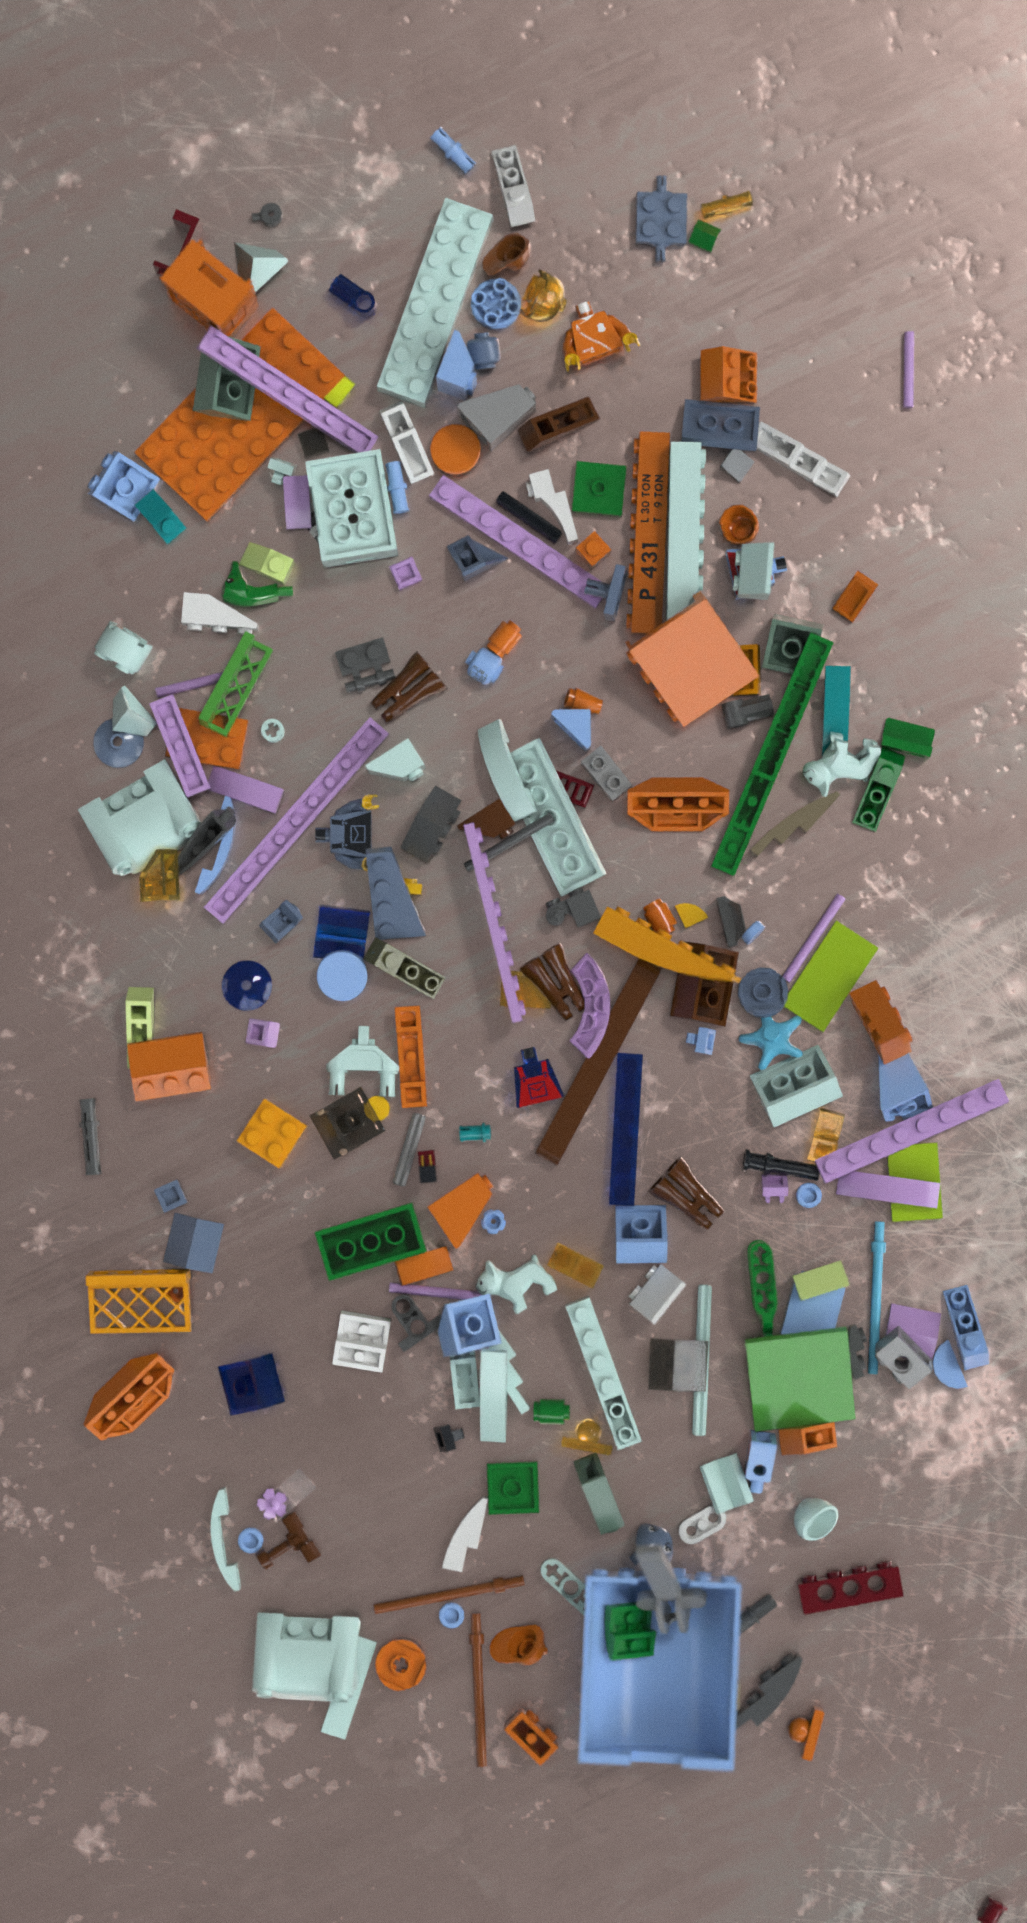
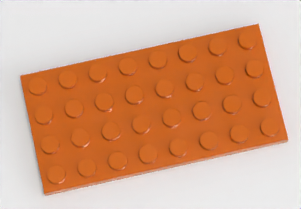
[134,307,345,522]

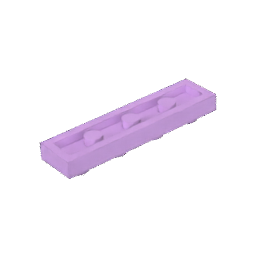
[149,694,211,798]

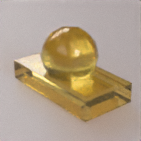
[561,1420,613,1456]

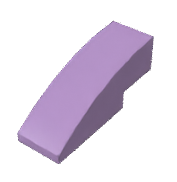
[208,766,284,814]

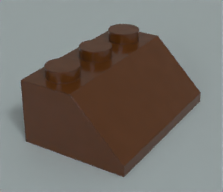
[670,941,739,1027]

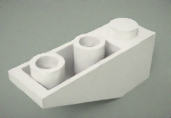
[492,145,535,227]
[181,592,259,635]

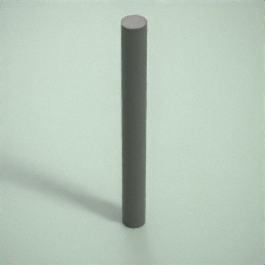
[464,813,554,872]

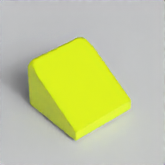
[324,376,355,407]

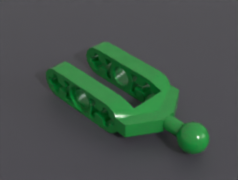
[747,1239,778,1337]

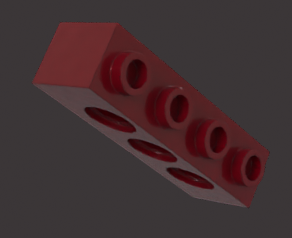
[797,1561,904,1615]

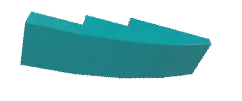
[821,666,851,758]

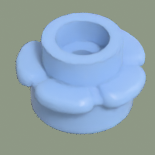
[481,1209,506,1234]

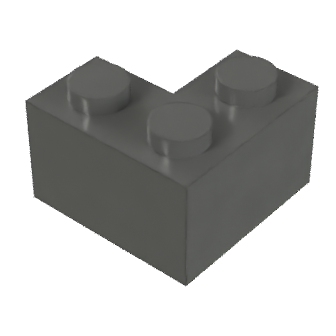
[400,785,462,862]

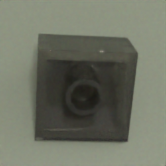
[309,1087,385,1160]
[648,1337,708,1392]

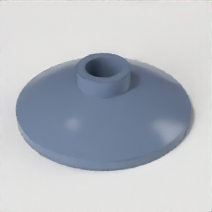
[93,718,144,768]

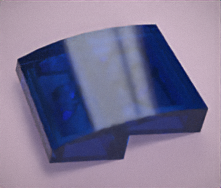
[313,904,370,959]

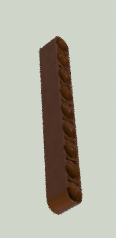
[535,958,662,1166]

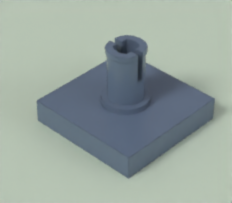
[584,564,628,622]

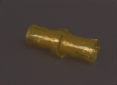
[701,190,753,220]

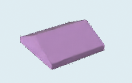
[885,1303,941,1360]

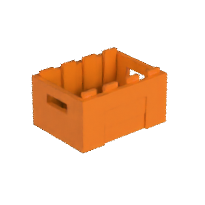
[160,239,259,338]

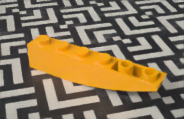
[593,906,741,983]

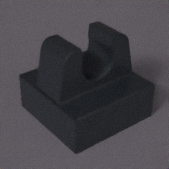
[433,1424,465,1452]

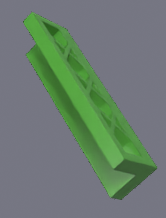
[198,631,273,738]

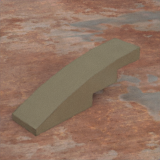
[749,791,840,858]

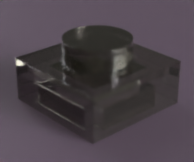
[298,428,329,459]

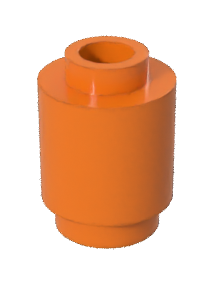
[486,620,522,658]
[643,898,677,934]

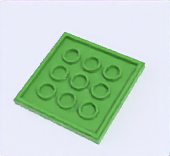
[745,1327,856,1432]

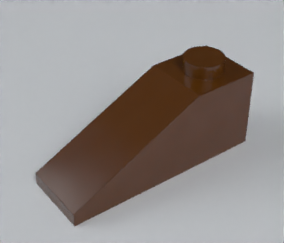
[517,396,600,452]

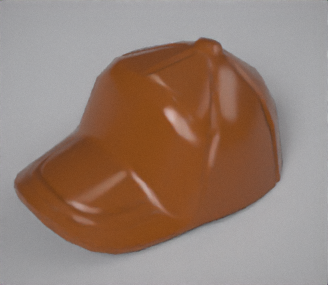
[482,233,531,276]

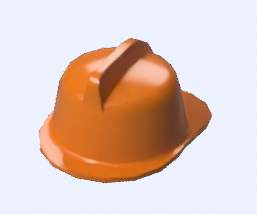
[490,1625,548,1666]

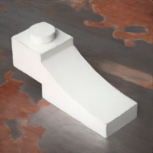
[525,469,578,545]

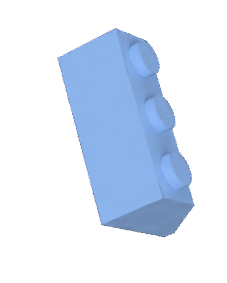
[436,330,477,401]

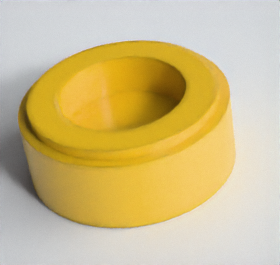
[364,1096,390,1121]

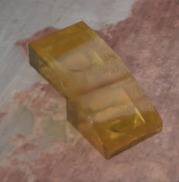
[807,1108,845,1162]

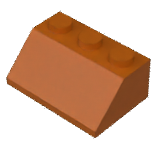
[127,1032,211,1101]

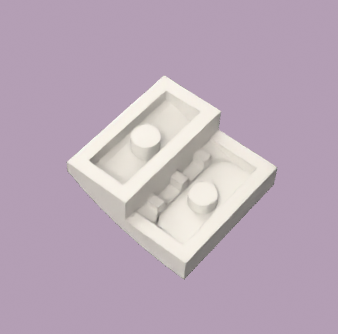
[332,1311,391,1373]

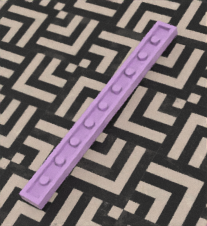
[204,717,389,924]

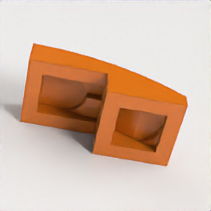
[394,1246,453,1286]

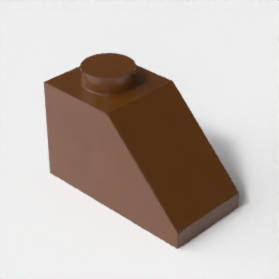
[457,799,516,840]

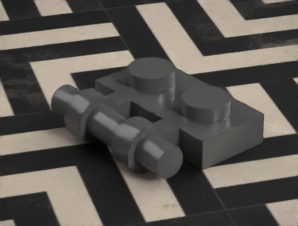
[335,637,395,693]

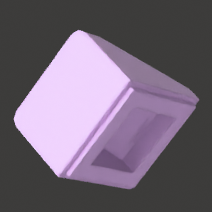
[245,1018,280,1048]

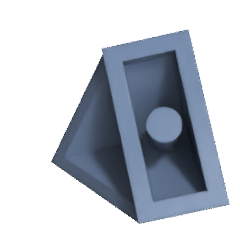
[447,535,509,581]

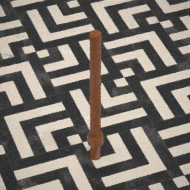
[374,1576,525,1614]
[469,1613,487,1767]

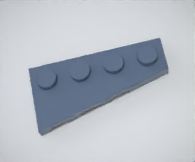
[366,847,426,940]

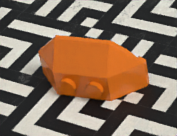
[627,777,729,831]
[84,1353,174,1441]

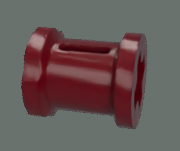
[976,1896,1009,1923]

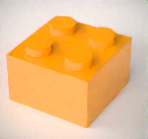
[237,1098,308,1169]

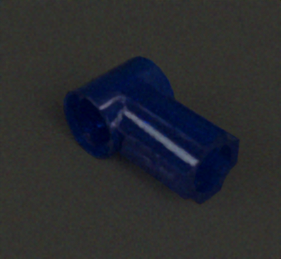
[328,273,378,318]

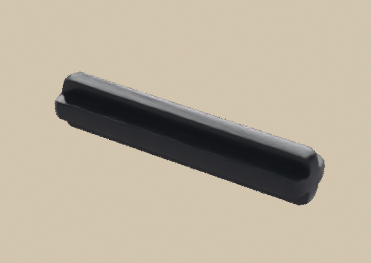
[496,491,562,543]

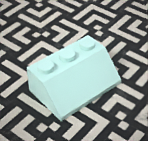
[749,1044,843,1127]

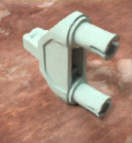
[326,1026,399,1097]

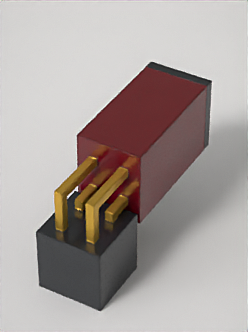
[418,1150,437,1184]

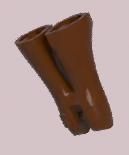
[371,651,448,723]
[519,943,585,1021]
[648,1156,724,1231]

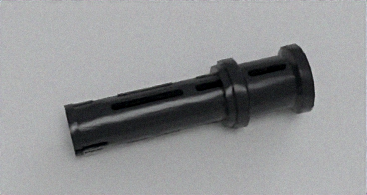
[742,1149,819,1181]

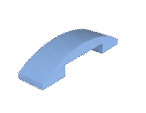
[195,796,235,895]

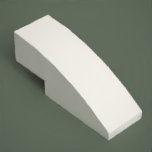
[379,401,434,484]
[442,1496,488,1572]

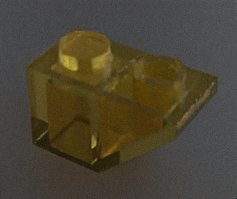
[547,1243,604,1288]

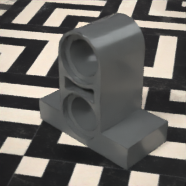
[392,1294,442,1352]

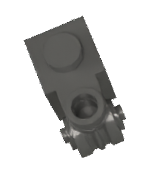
[545,888,601,928]

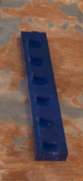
[609,1053,643,1206]

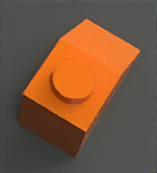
[778,1422,837,1455]

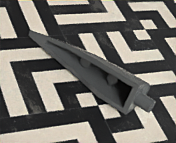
[162,807,236,887]

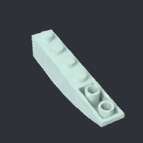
[565,1296,642,1450]

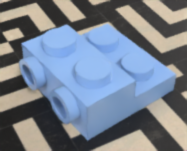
[88,451,160,521]

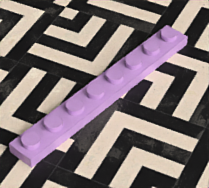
[196,326,379,453]
[429,475,603,609]
[464,823,526,1023]
[814,1079,1009,1184]

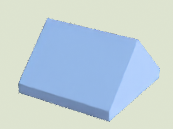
[551,709,591,753]

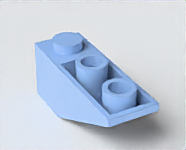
[943,1285,989,1370]

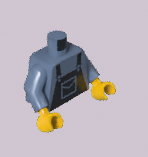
[315,794,379,871]

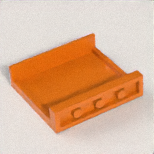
[625,590,759,727]

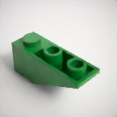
[852,747,905,832]

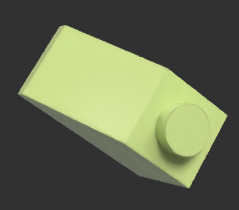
[239,542,295,586]

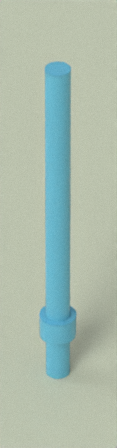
[868,1221,886,1374]

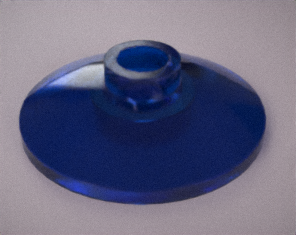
[222,960,272,1011]

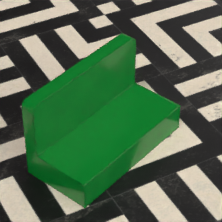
[879,718,935,759]

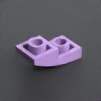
[283,475,312,530]

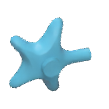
[738,1016,803,1070]

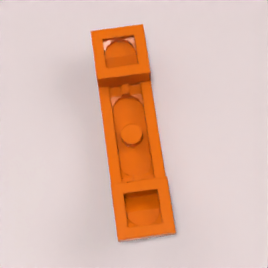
[395,1005,427,1108]

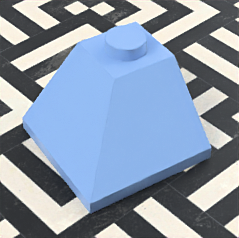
[438,1294,501,1357]

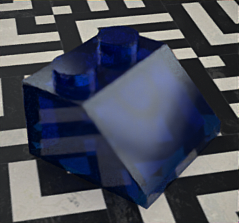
[218,1353,285,1416]

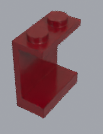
[153,209,203,280]

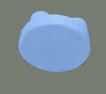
[471,278,521,330]
[317,950,368,1001]

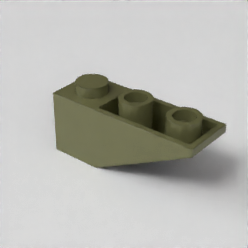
[363,937,446,999]

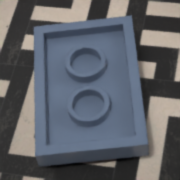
[681,399,760,451]

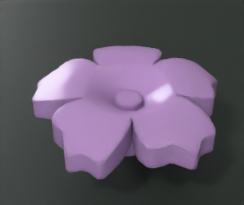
[256,1488,287,1520]

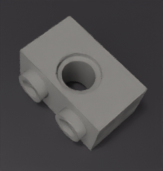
[581,746,632,803]
[875,1326,932,1389]

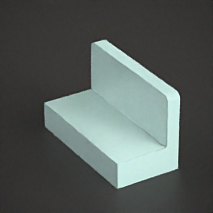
[700,1453,754,1514]

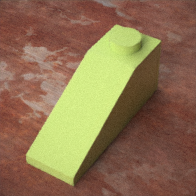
[126,987,154,1068]

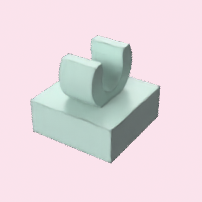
[267,457,297,485]

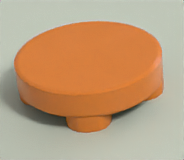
[430,424,481,476]

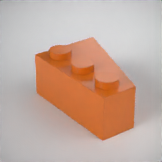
[849,980,913,1065]

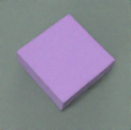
[389,557,422,591]

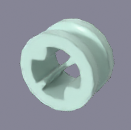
[261,719,285,743]

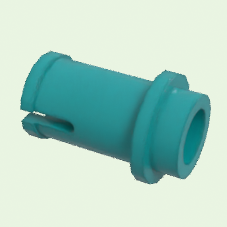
[459,1122,491,1142]

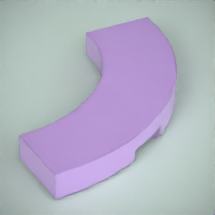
[570,953,610,1059]

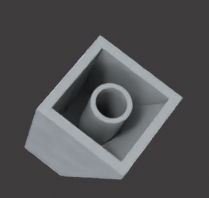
[457,384,536,451]

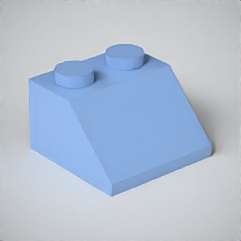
[615,1205,667,1263]

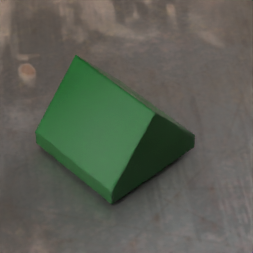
[688,219,721,252]

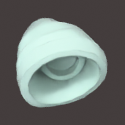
[794,1498,839,1541]

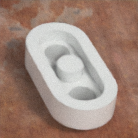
[679,1505,726,1544]

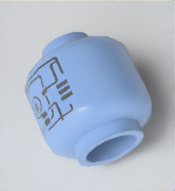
[465,647,504,685]

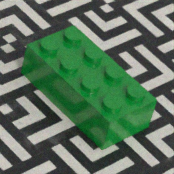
[314,1202,427,1281]

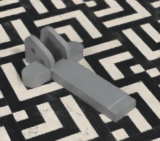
[635,1545,707,1634]

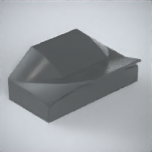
[716,896,746,948]

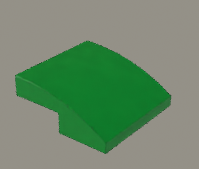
[605,1602,656,1661]

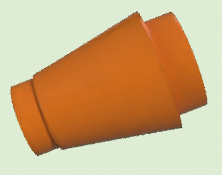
[564,687,603,714]

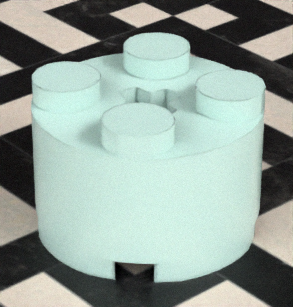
[94,621,153,674]

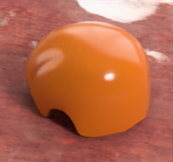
[719,505,759,546]

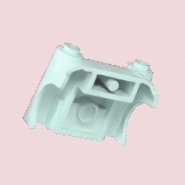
[77,759,201,876]
[252,1613,361,1702]

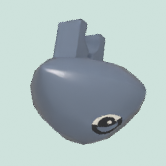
[629,1523,674,1565]

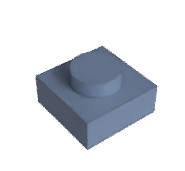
[154,1179,188,1213]

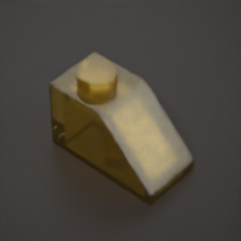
[139,849,180,902]
[500,971,551,1009]

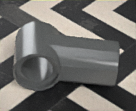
[721,694,775,729]

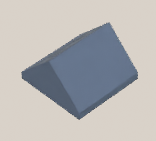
[163,1212,224,1273]

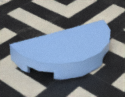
[932,1339,968,1389]

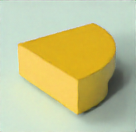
[674,903,708,929]

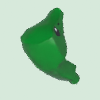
[221,561,293,607]

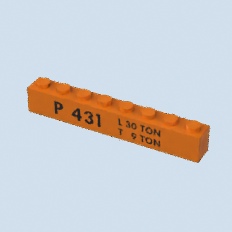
[626,431,670,636]

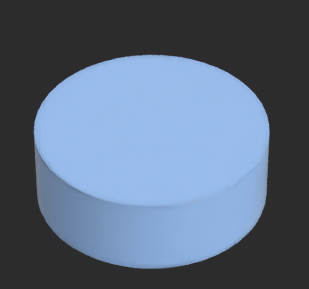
[741,921,765,945]
[796,1183,822,1208]
[238,1527,264,1553]
[439,1602,464,1628]

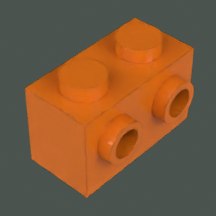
[504,1708,558,1766]

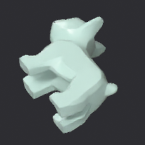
[803,732,881,797]
[476,1255,557,1314]

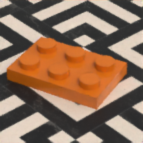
[165,708,249,770]

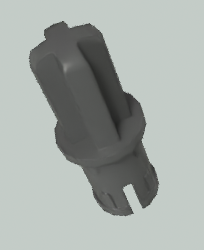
[739,1594,777,1636]

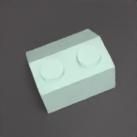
[733,543,774,600]
[365,739,425,782]

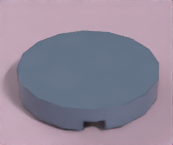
[738,967,788,1018]

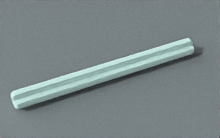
[692,1284,712,1436]

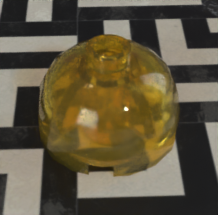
[521,270,567,322]

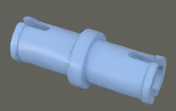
[430,127,477,174]
[385,461,409,514]

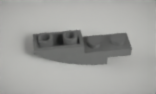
[735,1653,803,1730]

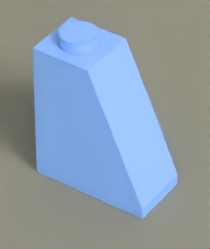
[878,1054,933,1121]

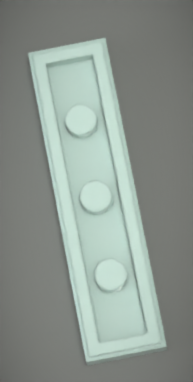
[321,1636,377,1740]

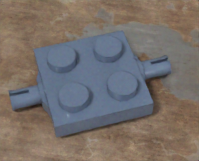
[635,175,687,262]

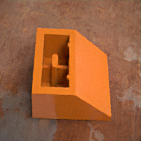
[701,346,757,403]

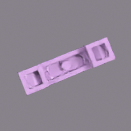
[836,1171,940,1208]

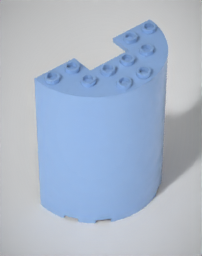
[579,1568,741,1771]

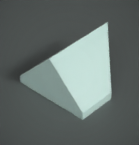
[234,242,289,292]
[112,685,157,736]

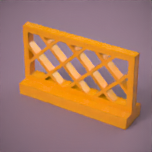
[85,1269,192,1334]

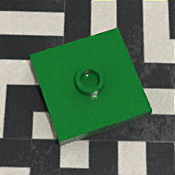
[572,461,627,517]
[487,1461,539,1515]

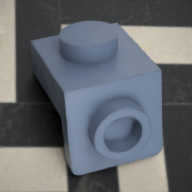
[259,900,303,944]

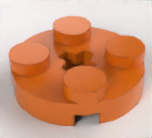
[375,1639,426,1691]

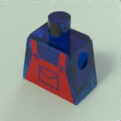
[514,1047,564,1108]

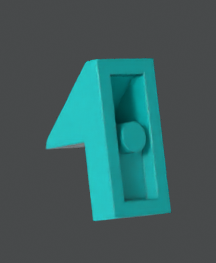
[134,489,186,544]

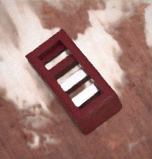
[556,771,595,809]

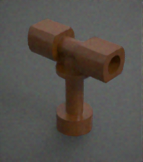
[255,1511,322,1571]

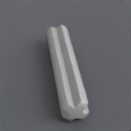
[393,1113,426,1187]

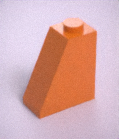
[428,1173,494,1249]

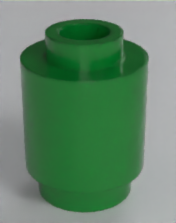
[533,1399,570,1425]

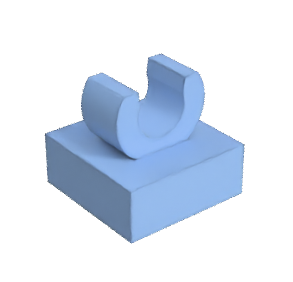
[686,1027,716,1055]

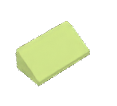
[792,1260,850,1301]

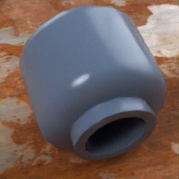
[467,332,501,369]

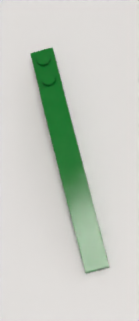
[711,632,834,876]

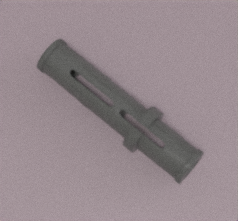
[79,1098,102,1175]

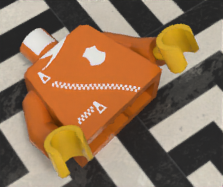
[562,302,640,372]

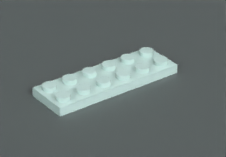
[511,738,606,897]

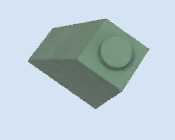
[573,1452,625,1535]

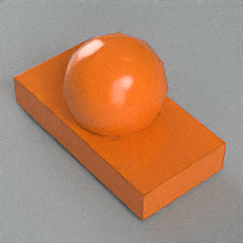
[832,571,879,622]
[788,1706,824,1761]

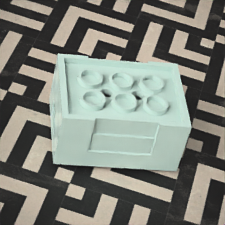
[305,449,398,568]

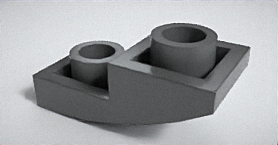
[848,1324,867,1379]

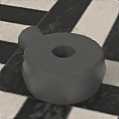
[252,203,283,226]

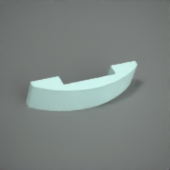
[478,719,537,822]
[211,1487,241,1591]

